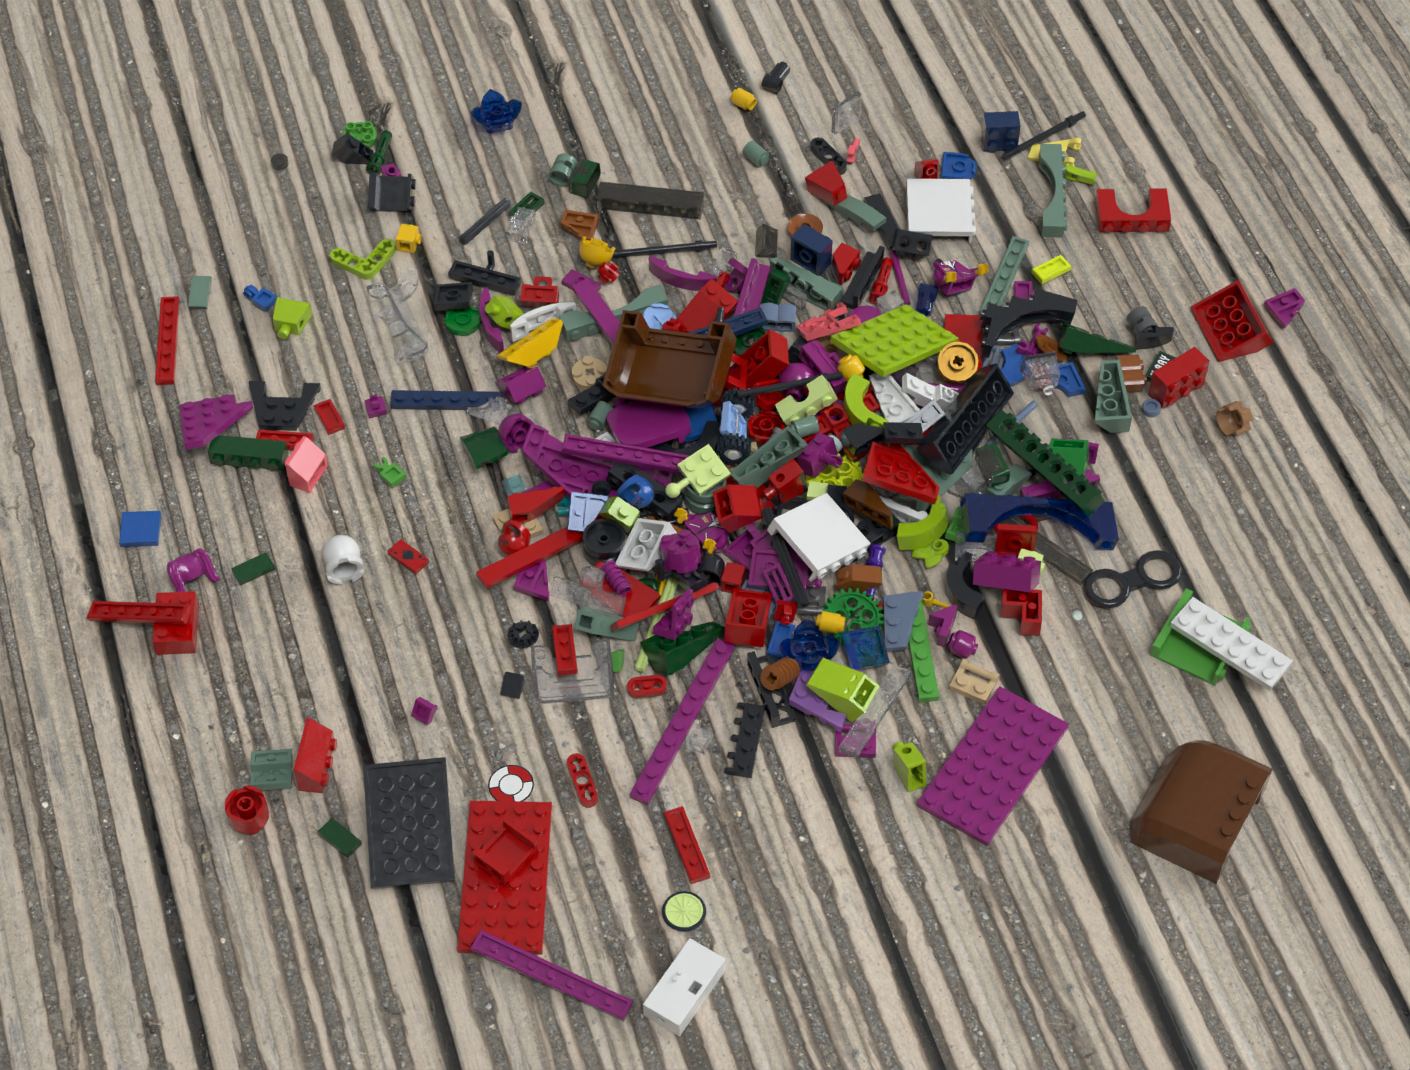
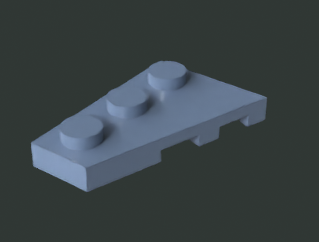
[884,591,924,652]

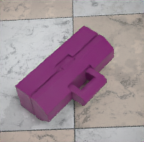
[798,340,848,394]

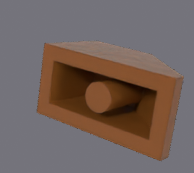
[836,564,882,593]

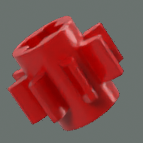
[597,261,619,284]
[662,318,684,332]

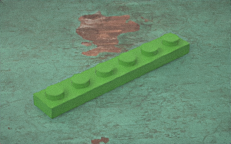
[908,600,939,702]

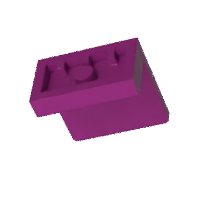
[653,589,694,640]

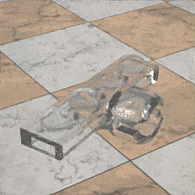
[550,566,626,616]

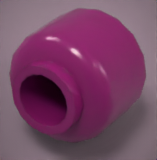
[947,630,978,659]

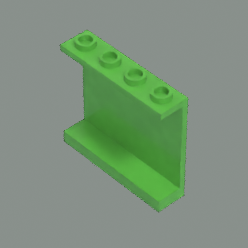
[1150,588,1252,686]

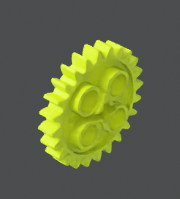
[806,453,867,488]

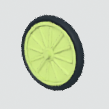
[662,891,706,932]

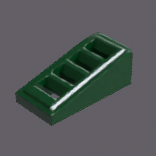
[761,269,791,305]

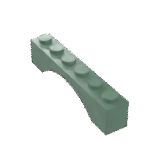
[1039,144,1067,238]
[559,284,669,342]

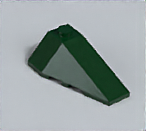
[1058,322,1137,354]
[640,621,725,675]

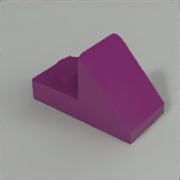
[928,605,958,647]

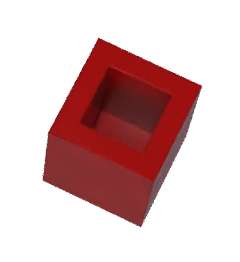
[721,562,746,594]

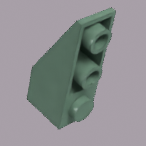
[574,607,640,641]

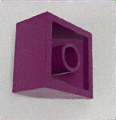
[495,366,547,404]

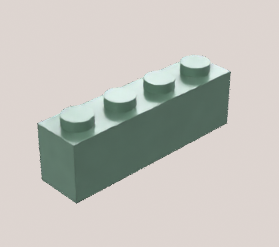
[770,258,842,310]
[1094,360,1132,433]
[730,426,807,488]

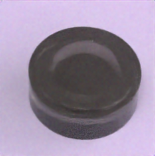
[271,153,289,170]

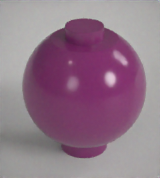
[779,363,815,402]

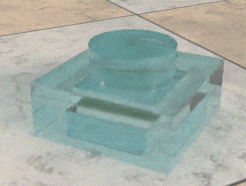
[502,475,526,495]

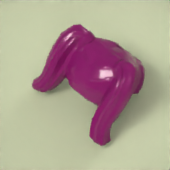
[167,548,220,592]

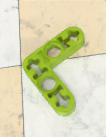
[330,239,396,280]

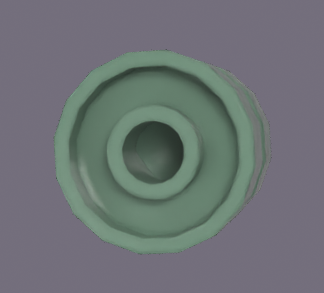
[549,153,577,187]

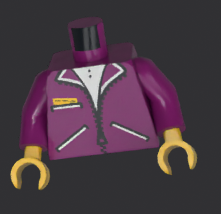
[932,258,989,296]
[674,508,728,555]

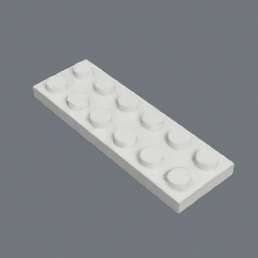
[1170,597,1293,691]

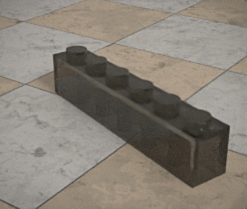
[597,182,704,220]

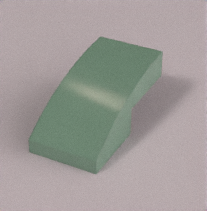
[188,276,212,309]

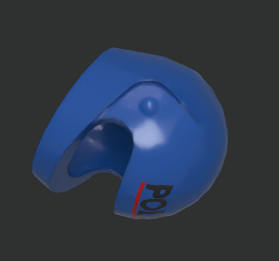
[616,474,654,509]

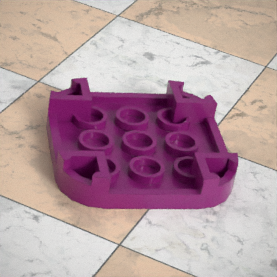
[606,401,692,448]

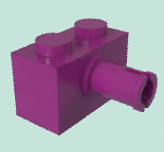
[796,433,843,478]

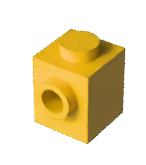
[396,224,422,254]

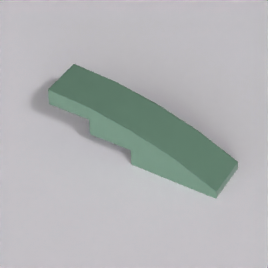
[824,194,886,231]

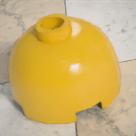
[579,236,616,268]

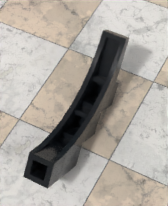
[979,288,1078,358]

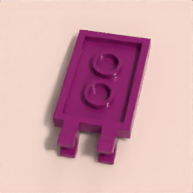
[748,549,822,592]

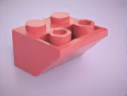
[285,436,328,493]

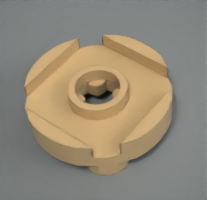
[572,355,608,390]

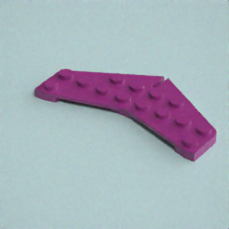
[522,424,674,502]

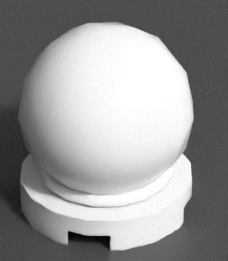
[322,535,364,585]

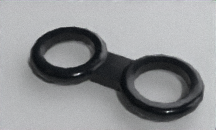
[1084,550,1182,608]

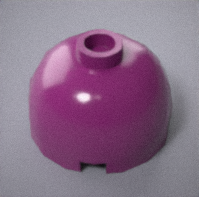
[498,414,534,452]

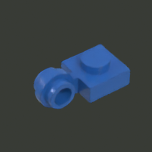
[243,285,277,312]

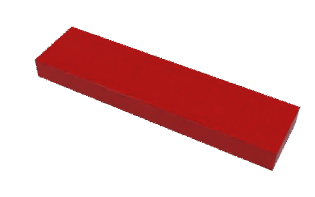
[664,806,711,884]

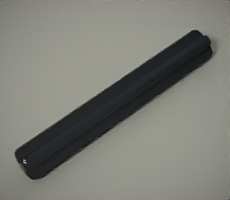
[459,198,511,245]

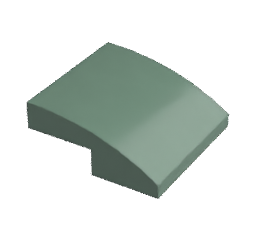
[250,749,293,790]

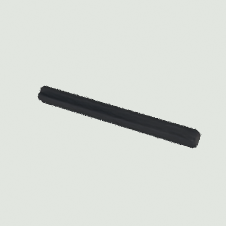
[761,507,809,608]

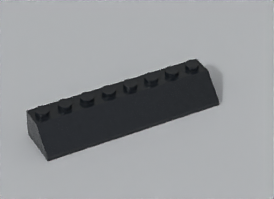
[917,363,1014,475]

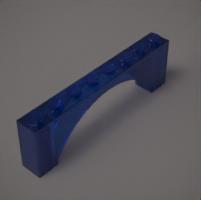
[960,493,1119,550]

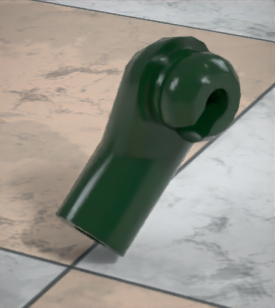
[639,578,660,591]

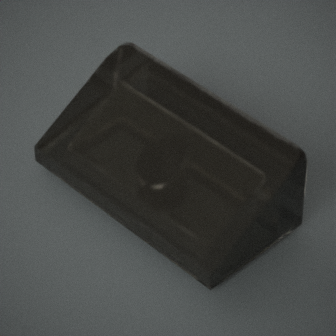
[755,224,778,258]

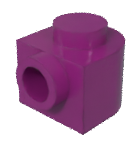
[381,163,401,176]

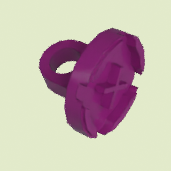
[726,258,748,293]

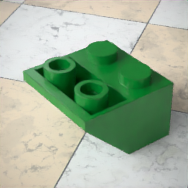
[1049,438,1089,476]

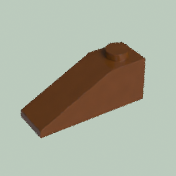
[843,479,893,529]

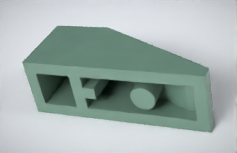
[983,464,1032,511]

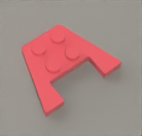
[796,302,862,341]

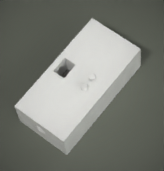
[643,938,726,1037]

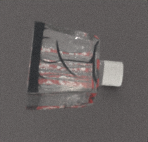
[1019,352,1060,395]

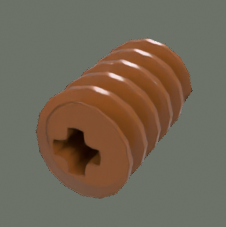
[760,657,800,691]

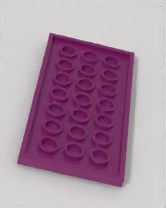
[917,686,1069,846]

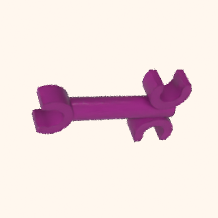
[1016,323,1048,364]

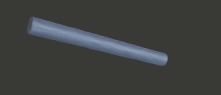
[985,401,1037,446]

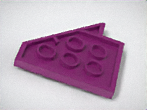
[179,394,253,450]

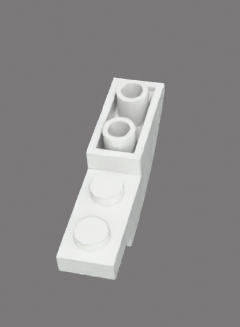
[902,373,959,412]

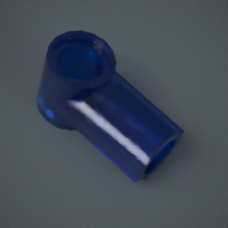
[915,283,938,317]

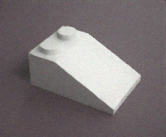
[616,518,677,572]

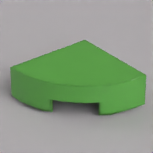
[611,649,624,672]

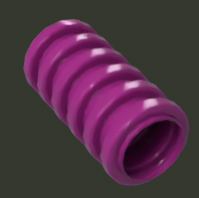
[600,560,632,596]

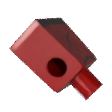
[762,458,808,503]

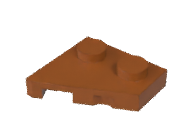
[561,210,599,240]

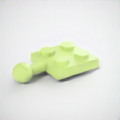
[665,444,731,498]

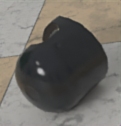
[695,553,725,586]

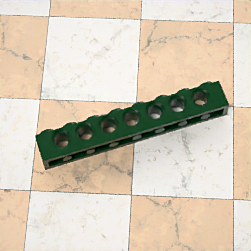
[986,410,1104,517]

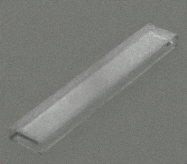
[839,665,911,757]

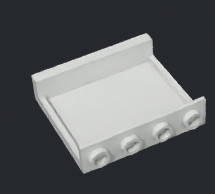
[906,179,976,244]
[767,493,871,582]

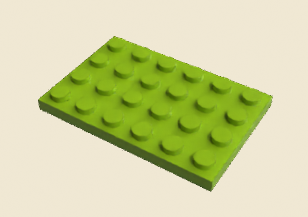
[830,304,959,377]

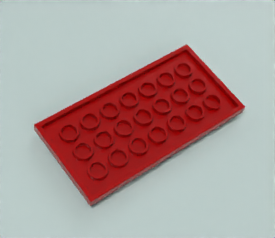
[457,800,552,955]

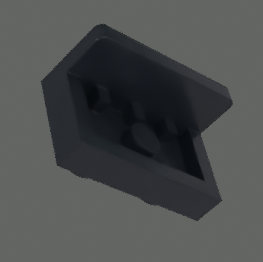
[881,422,924,444]

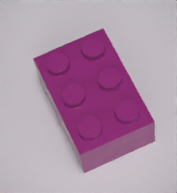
[973,551,1041,592]

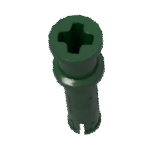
[366,130,392,175]

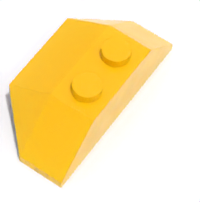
[497,318,563,367]

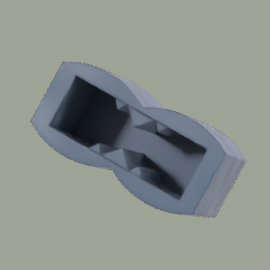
[760,303,796,332]

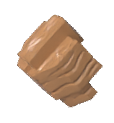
[1216,401,1253,436]

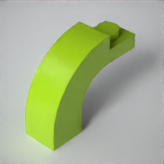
[843,373,889,428]
[897,495,949,550]

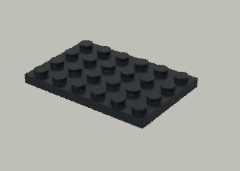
[363,757,455,889]

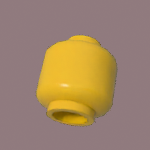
[837,354,865,382]

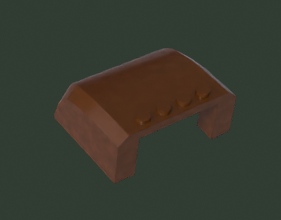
[602,310,737,409]
[1130,740,1273,884]

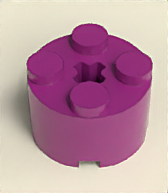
[660,530,701,573]

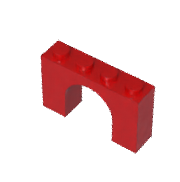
[1095,188,1171,233]

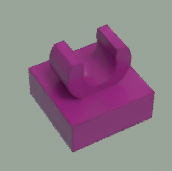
[364,394,387,419]
[411,697,437,725]

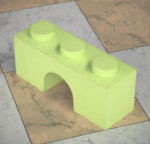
[775,375,838,426]

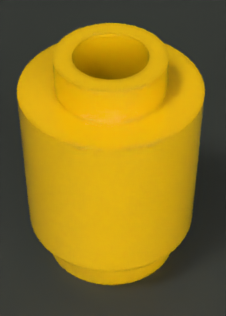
[731,88,757,111]
[816,611,846,634]

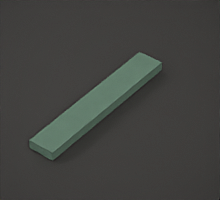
[979,236,1029,315]

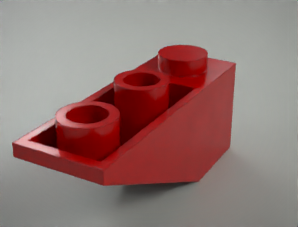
[507,486,564,523]

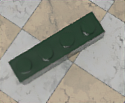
[208,435,289,470]

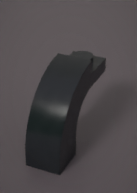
[945,551,984,620]

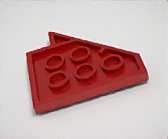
[861,442,940,505]

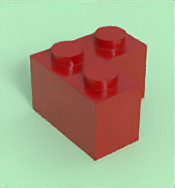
[1001,589,1042,636]

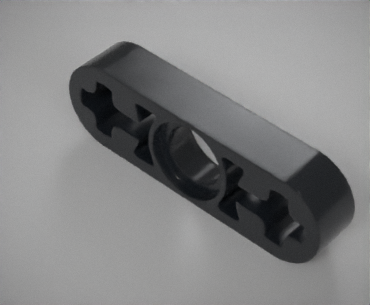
[811,137,847,175]

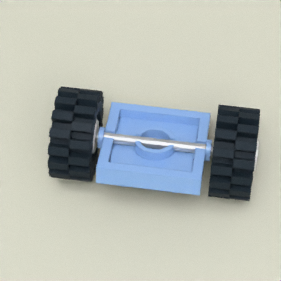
[716,388,755,466]

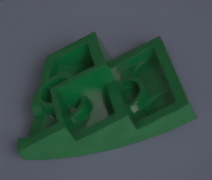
[460,426,508,469]

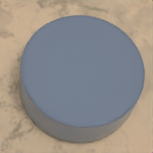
[1142,399,1161,417]

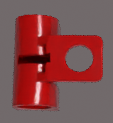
[520,276,559,307]

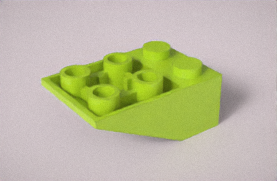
[806,658,880,722]

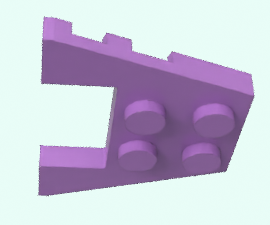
[789,670,863,732]

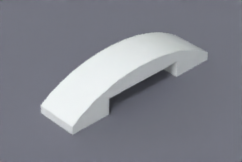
[510,302,576,342]

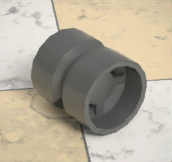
[1126,306,1159,336]

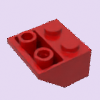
[712,484,763,533]

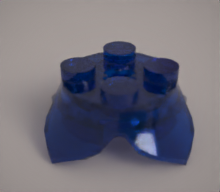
[471,89,522,134]
[779,619,840,671]

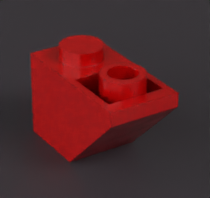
[914,159,939,179]
[832,242,861,285]

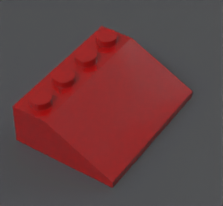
[1191,279,1274,362]

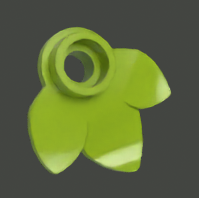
[911,539,949,569]

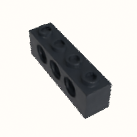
[607,463,683,522]
[839,512,901,569]

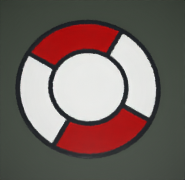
[488,765,534,801]

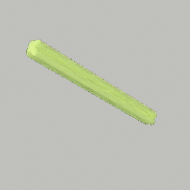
[635,577,678,672]

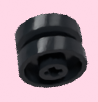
[583,519,625,566]

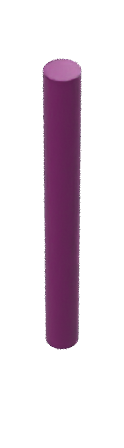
[889,249,911,306]

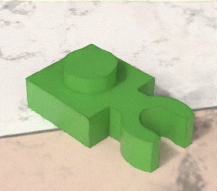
[374,457,407,488]

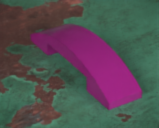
[649,256,716,291]
[480,287,504,353]

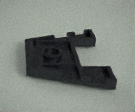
[249,381,321,431]

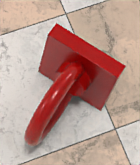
[992,509,1039,558]

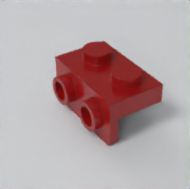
[752,379,786,411]

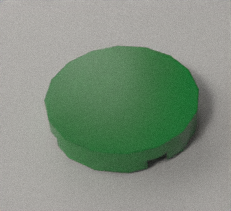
[445,306,481,336]

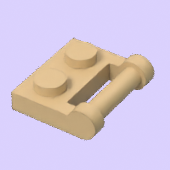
[949,658,1000,705]

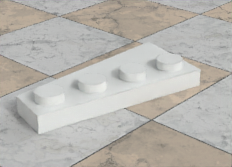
[869,373,920,423]

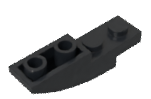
[567,374,615,415]

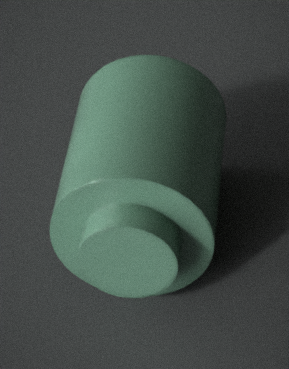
[743,141,769,167]
[587,401,613,430]
[789,415,819,438]

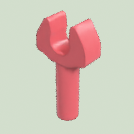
[846,138,860,163]

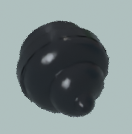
[591,480,611,496]

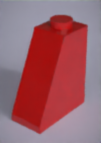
[805,161,847,206]

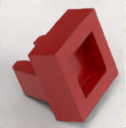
[774,600,797,625]

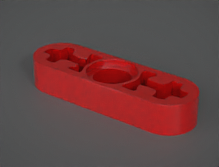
[567,753,598,808]

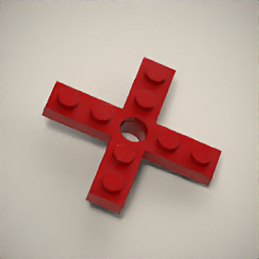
[802,386,880,461]

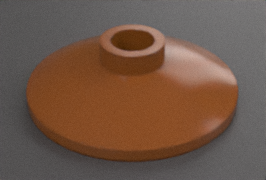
[788,213,823,236]
[1036,334,1067,361]

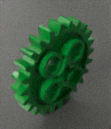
[821,587,885,646]

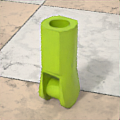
[1064,165,1097,185]

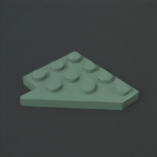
[897,444,972,512]

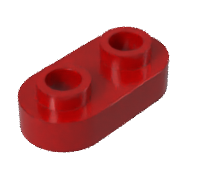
[627,675,667,698]

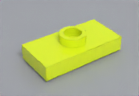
[1031,255,1071,284]

